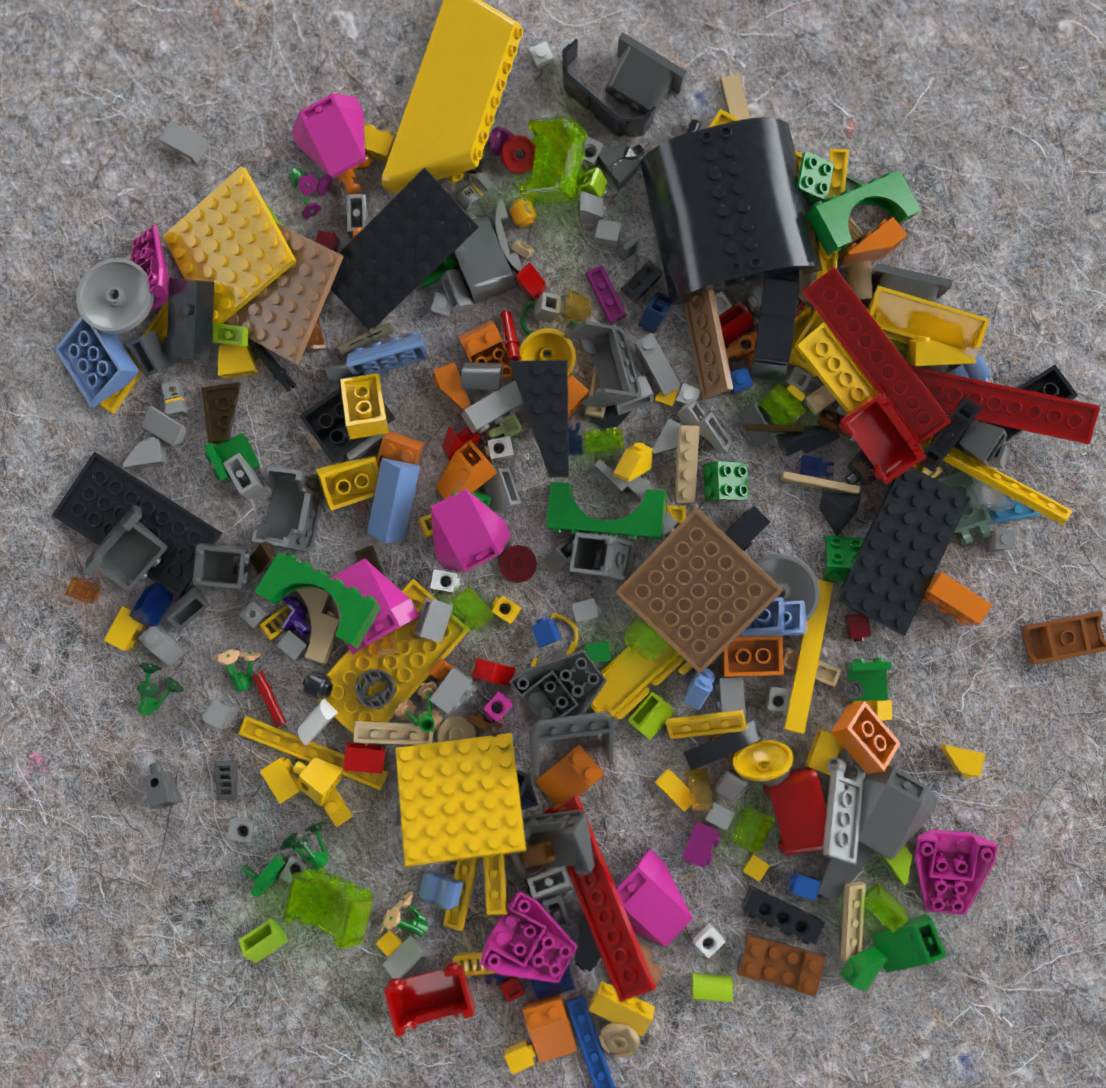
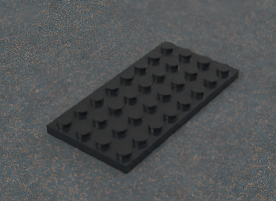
[330,167,479,330]
[52,452,223,597]
[835,467,970,636]

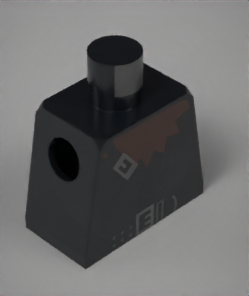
[844,449,877,486]

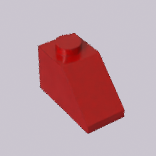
[516,262,546,301]
[472,657,515,686]

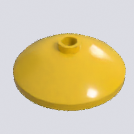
[519,328,576,375]
[733,740,793,782]

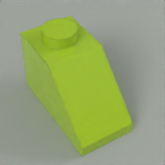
[574,167,607,198]
[880,843,912,885]

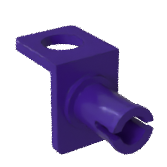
[281,596,311,637]

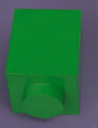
[582,641,611,663]

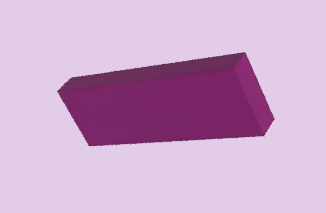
[585,265,627,324]

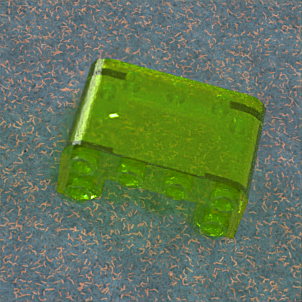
[519,115,587,205]
[282,868,375,949]

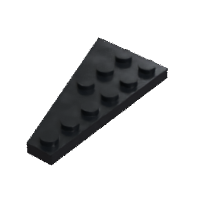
[509,360,569,478]

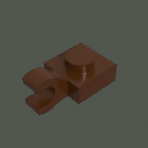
[817,409,847,436]
[468,711,503,737]

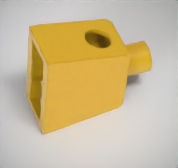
[218,344,259,380]
[293,758,343,806]

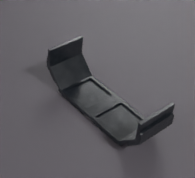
[562,39,656,137]
[749,270,800,382]

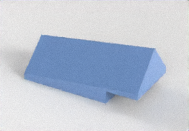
[367,458,420,543]
[739,597,808,636]

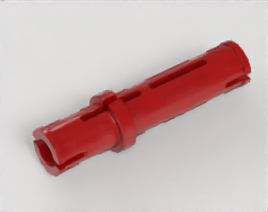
[500,310,521,361]
[251,670,287,728]

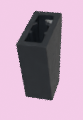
[574,914,602,972]

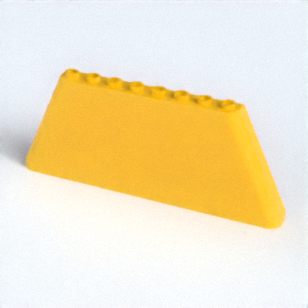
[382,0,523,194]

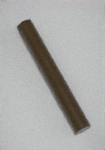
[745,423,804,433]

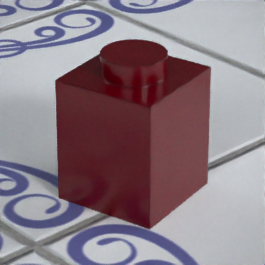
[315,230,340,252]
[844,614,871,642]

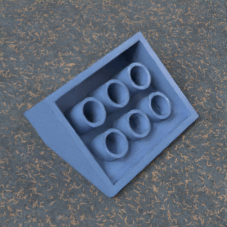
[55,316,140,407]
[346,332,430,377]

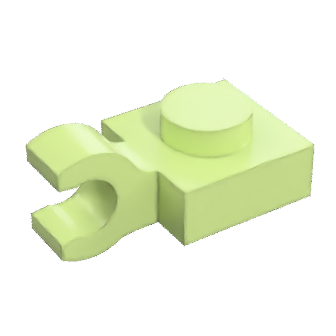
[488,414,523,439]

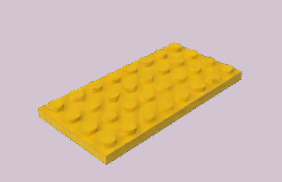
[314,579,471,746]

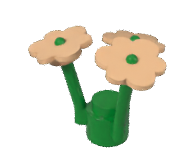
[212,649,261,692]
[395,682,442,732]
[380,891,429,937]

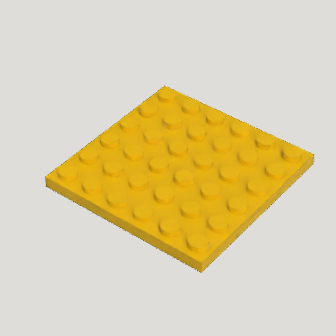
[163,166,297,329]
[396,733,526,867]

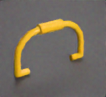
[530,612,579,667]

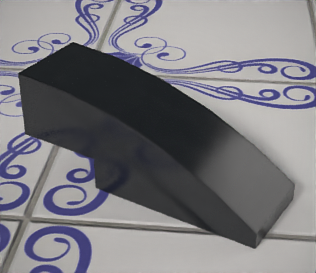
[776,425,840,456]

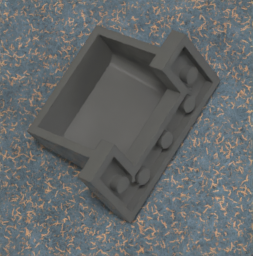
[605,32,687,116]
[871,263,953,302]
[83,504,167,592]

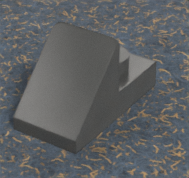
[542,895,571,928]

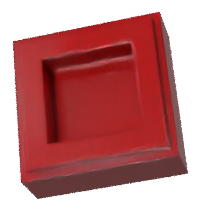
[499,976,526,1003]

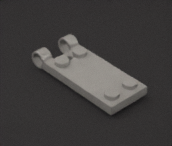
[823,757,865,864]

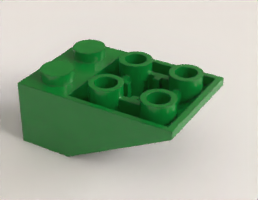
[871,913,947,973]

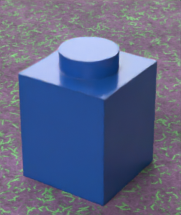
[730,367,753,395]
[531,616,562,648]
[788,871,821,901]

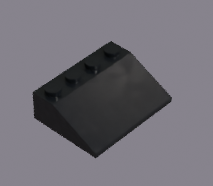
[299,372,396,463]

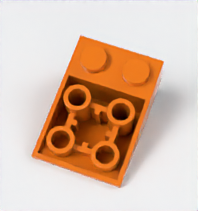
[840,218,908,266]
[458,320,514,391]
[376,430,425,471]
[435,440,497,499]

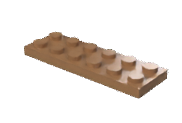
[683,290,733,400]

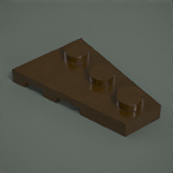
[202,382,241,444]

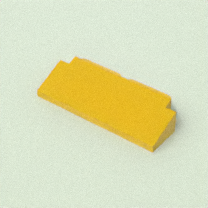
[868,286,990,354]
[590,626,685,719]

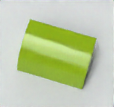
[628,691,675,740]
[238,918,288,963]
[690,972,733,1002]

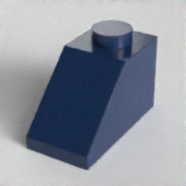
[638,291,671,334]

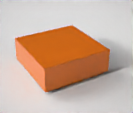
[429,658,454,683]

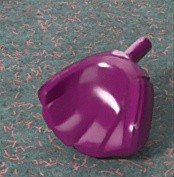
[489,126,515,156]

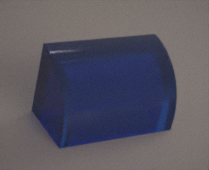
[129,582,174,626]
[531,965,576,1000]

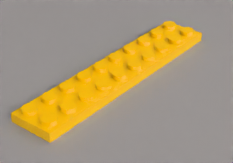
[795,322,942,479]

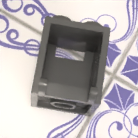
[570,533,635,581]
[193,543,250,589]

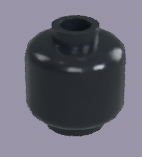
[303,672,333,700]

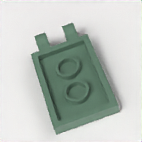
[936,471,992,546]

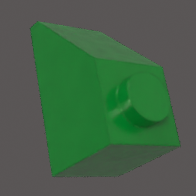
[840,946,887,991]

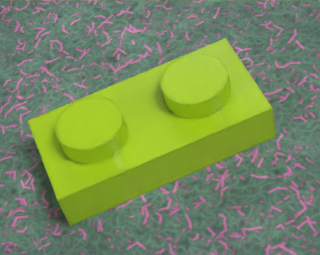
[213,323,248,346]

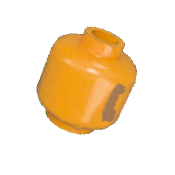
[509,198,537,228]

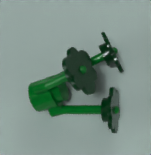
[136,663,184,716]
[280,821,330,871]

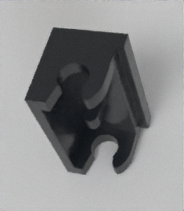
[621,261,663,304]

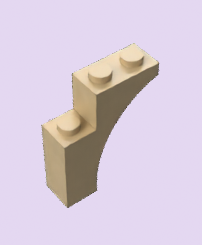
[296,588,339,664]

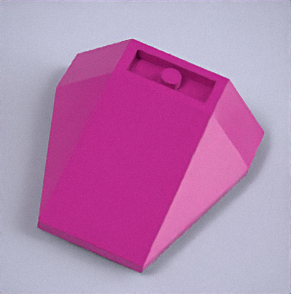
[291,93,365,178]
[130,225,170,314]
[430,489,511,572]
[331,558,420,655]
[914,829,998,915]
[616,848,693,947]
[480,891,578,983]

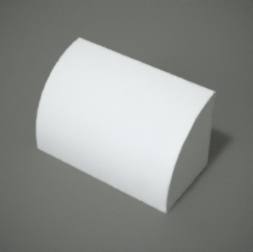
[298,699,338,746]

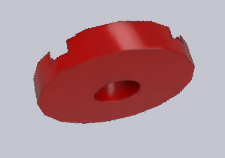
[501,135,538,174]

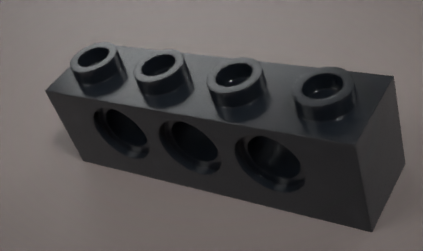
[741,885,825,945]

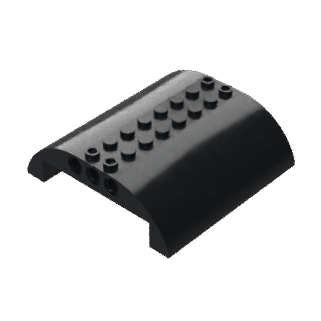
[640,117,822,306]

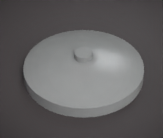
[76,258,154,334]
[755,554,820,621]

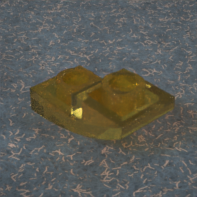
[686,768,713,811]

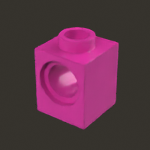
[483,691,514,722]

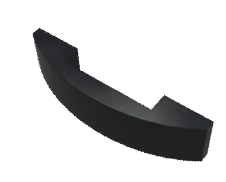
[919,397,982,472]
[683,720,762,770]

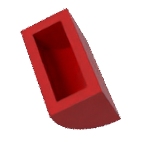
[719,302,754,346]
[343,742,385,774]

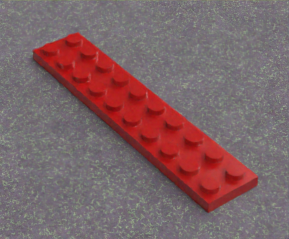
[802,266,952,445]
[911,366,1101,445]
[544,796,656,1003]

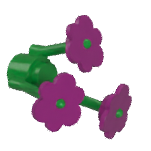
[288,168,332,219]

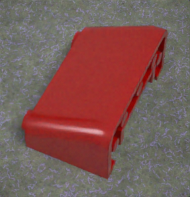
[839,390,927,484]
[762,767,827,856]
[384,962,476,1037]

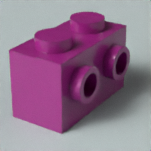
[682,821,722,868]

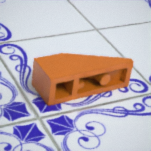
[432,362,471,411]

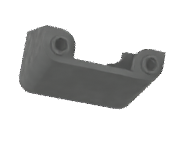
[454,216,516,304]
[252,467,323,552]
[510,810,594,879]

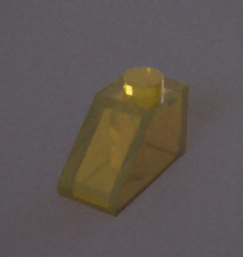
[564,289,593,322]

